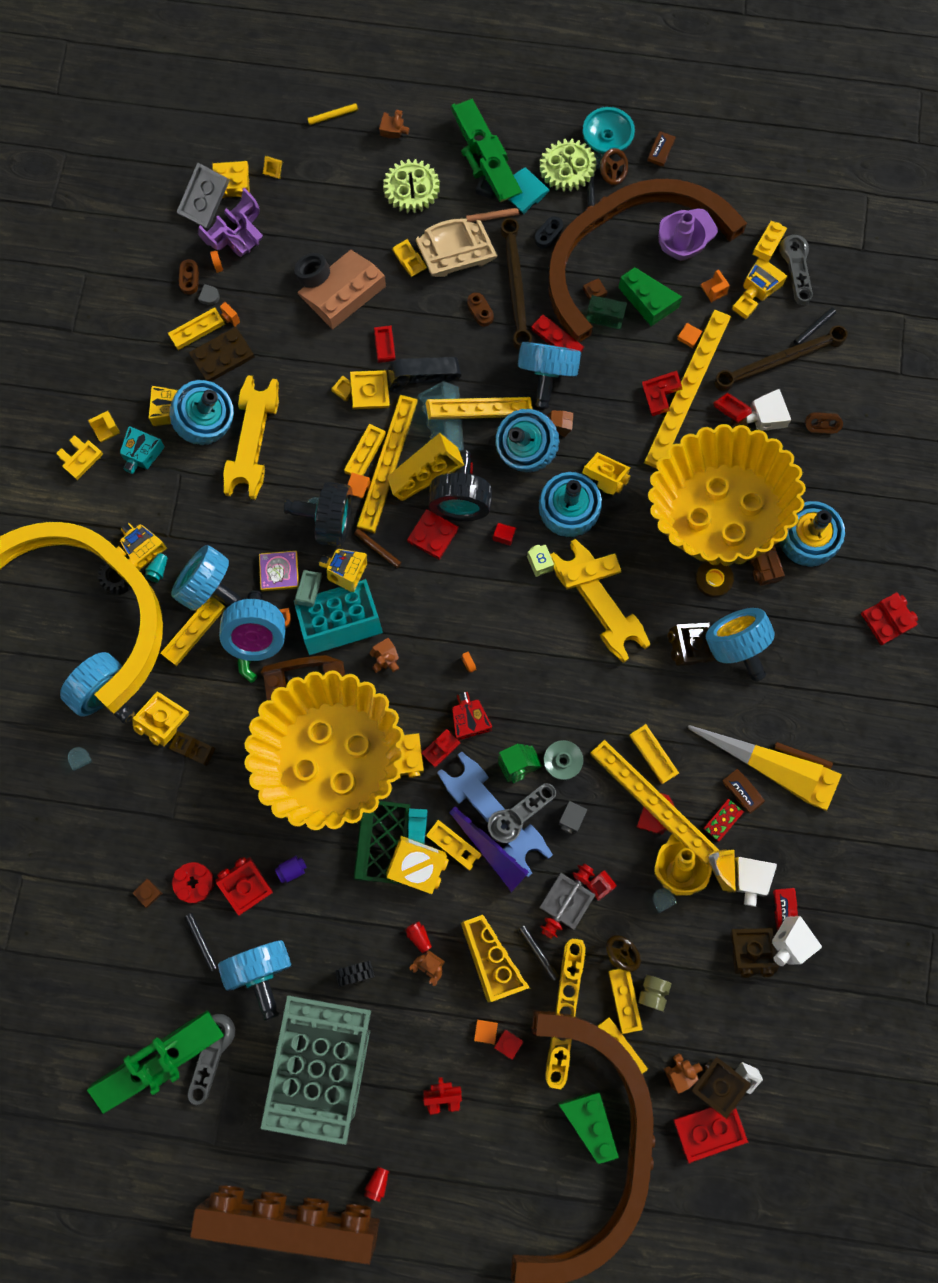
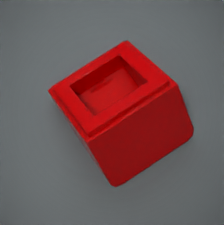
[493,523,516,546]
[586,870,617,901]

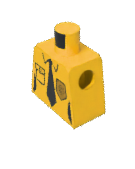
[149,386,178,426]

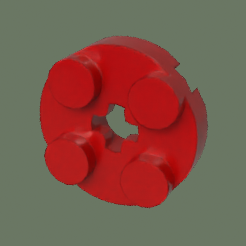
[172,862,214,903]

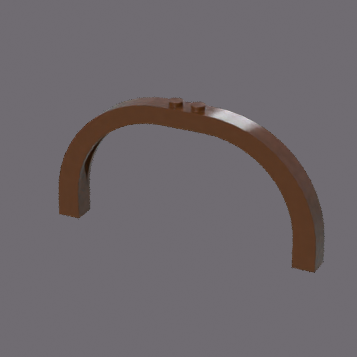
[548,179,747,343]
[510,1011,655,1283]

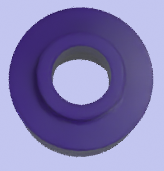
[275,856,307,883]

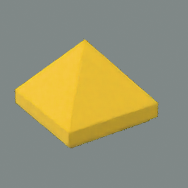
[263,156,282,179]

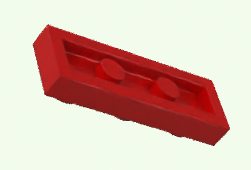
[531,315,584,352]

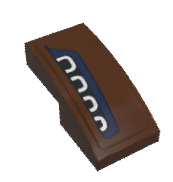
[647,131,676,167]
[722,769,765,814]

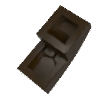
[169,731,216,766]

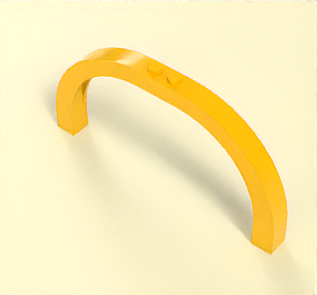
[0,522,163,714]

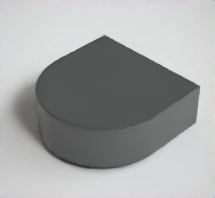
[198,284,220,305]

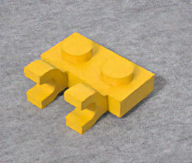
[56,435,103,480]

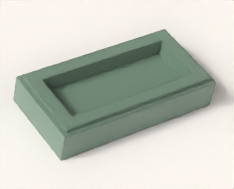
[295,570,322,607]

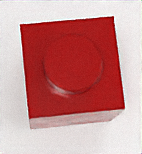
[494,1029,523,1059]

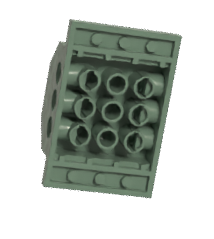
[261,995,371,1144]

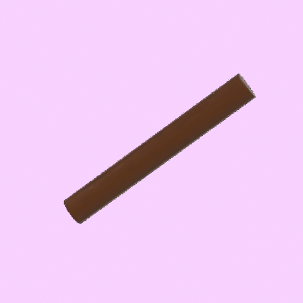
[354,529,402,568]
[774,742,833,769]

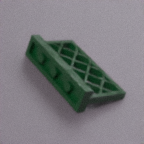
[353,801,410,884]

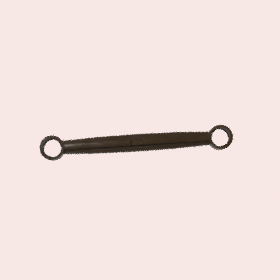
[501,218,532,350]
[715,325,848,392]

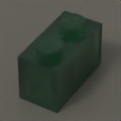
[586,295,627,329]

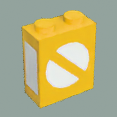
[386,836,448,894]

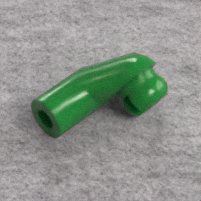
[238,659,257,683]

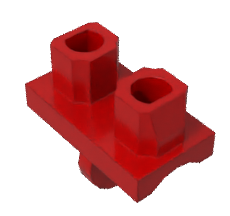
[422,729,461,768]
[424,1077,462,1114]

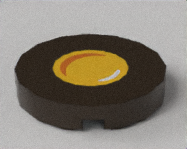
[695,561,734,597]

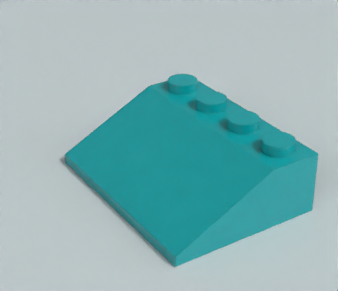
[294,579,383,655]

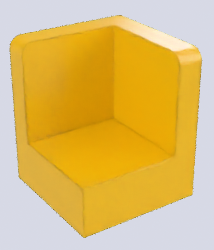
[88,411,120,442]

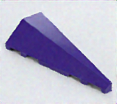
[450,807,529,893]

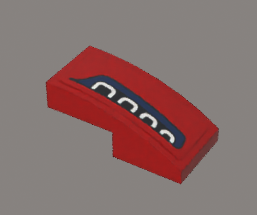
[773,888,798,931]

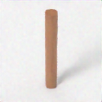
[466,208,519,222]

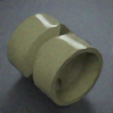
[638,975,672,1012]

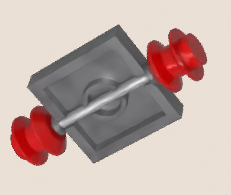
[540,863,595,939]

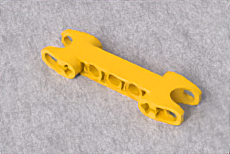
[223,375,279,500]
[550,539,650,663]
[545,938,585,1089]

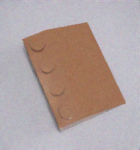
[297,250,386,329]

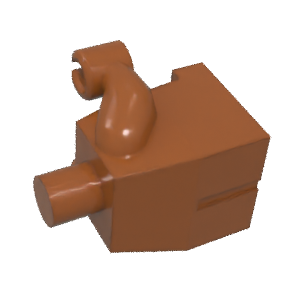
[379,110,410,138]
[547,410,573,437]
[370,638,399,673]
[409,950,445,986]
[664,1054,703,1094]

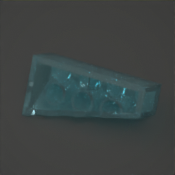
[418,381,464,451]

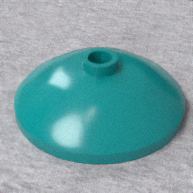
[583,107,635,154]

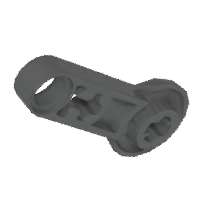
[779,234,813,305]
[487,784,556,843]
[188,1014,235,1105]

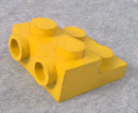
[213,161,249,198]
[582,452,630,495]
[132,691,189,746]
[397,733,424,780]

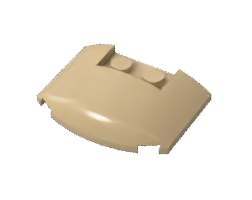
[416,219,497,277]

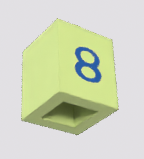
[527,545,554,577]

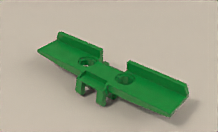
[451,98,522,202]
[87,1010,224,1114]

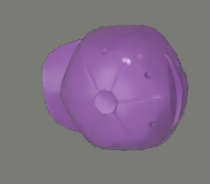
[658,208,718,261]

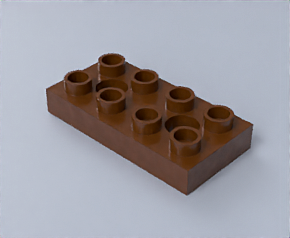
[190,1185,380,1264]

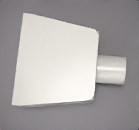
[746,389,791,431]
[735,857,777,907]
[772,916,822,966]

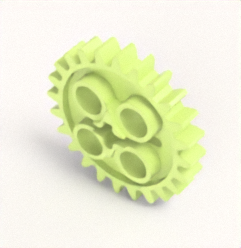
[540,139,596,192]
[383,159,440,213]

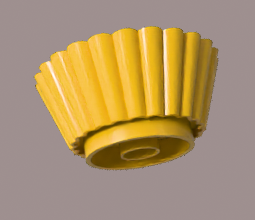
[648,424,806,566]
[245,670,405,830]

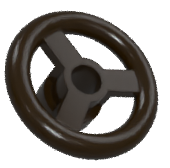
[606,935,641,972]

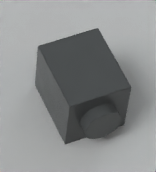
[558,801,588,834]

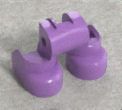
[198,188,263,257]

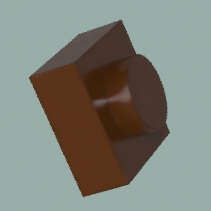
[583,278,607,303]
[133,879,163,908]

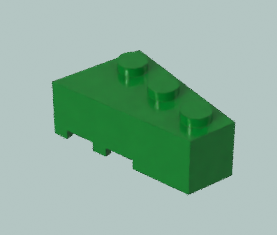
[618,267,682,326]
[498,744,543,784]
[558,1091,619,1164]

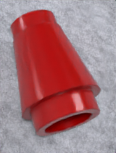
[405,921,432,953]
[364,1167,389,1202]

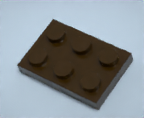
[189,327,255,382]

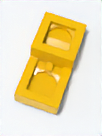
[392,239,427,277]

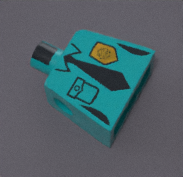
[120,426,165,474]

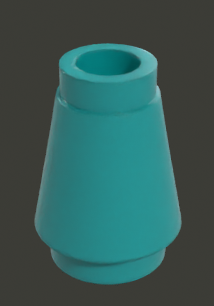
[145,553,168,583]

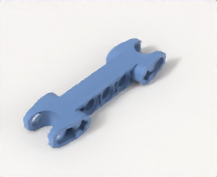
[437,751,553,877]

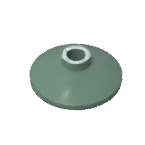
[544,740,583,780]

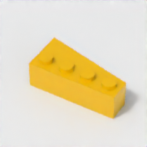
[387,433,464,501]
[461,915,530,1002]

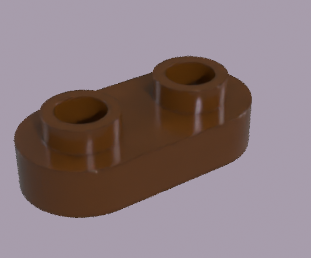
[179,259,199,295]
[467,293,494,326]
[805,412,843,434]

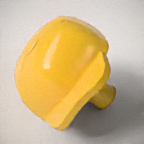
[655,834,712,896]

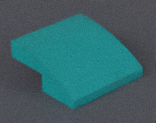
[508,167,550,214]

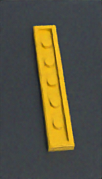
[425,397,533,420]

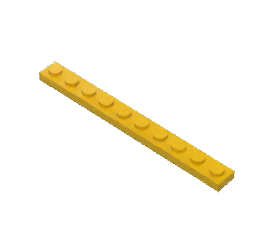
[644,309,731,469]

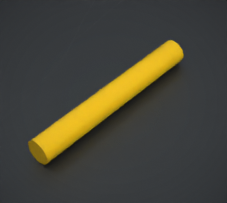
[307,103,358,125]

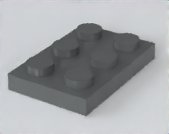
[177,162,230,229]

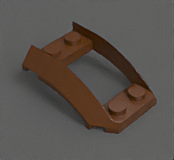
[261,655,345,700]

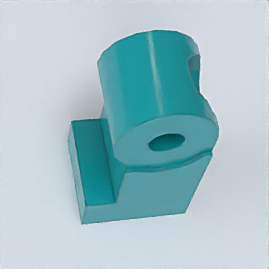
[408,809,428,844]

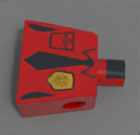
[452,692,492,740]

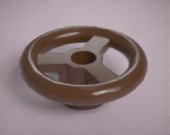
[600,148,628,185]

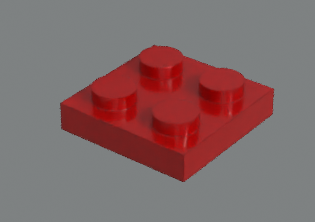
[407,509,459,560]

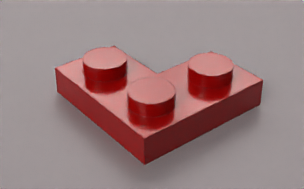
[642,371,682,416]

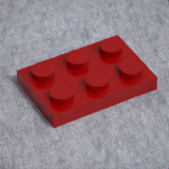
[673,1107,748,1163]

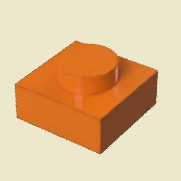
[220,302,240,326]

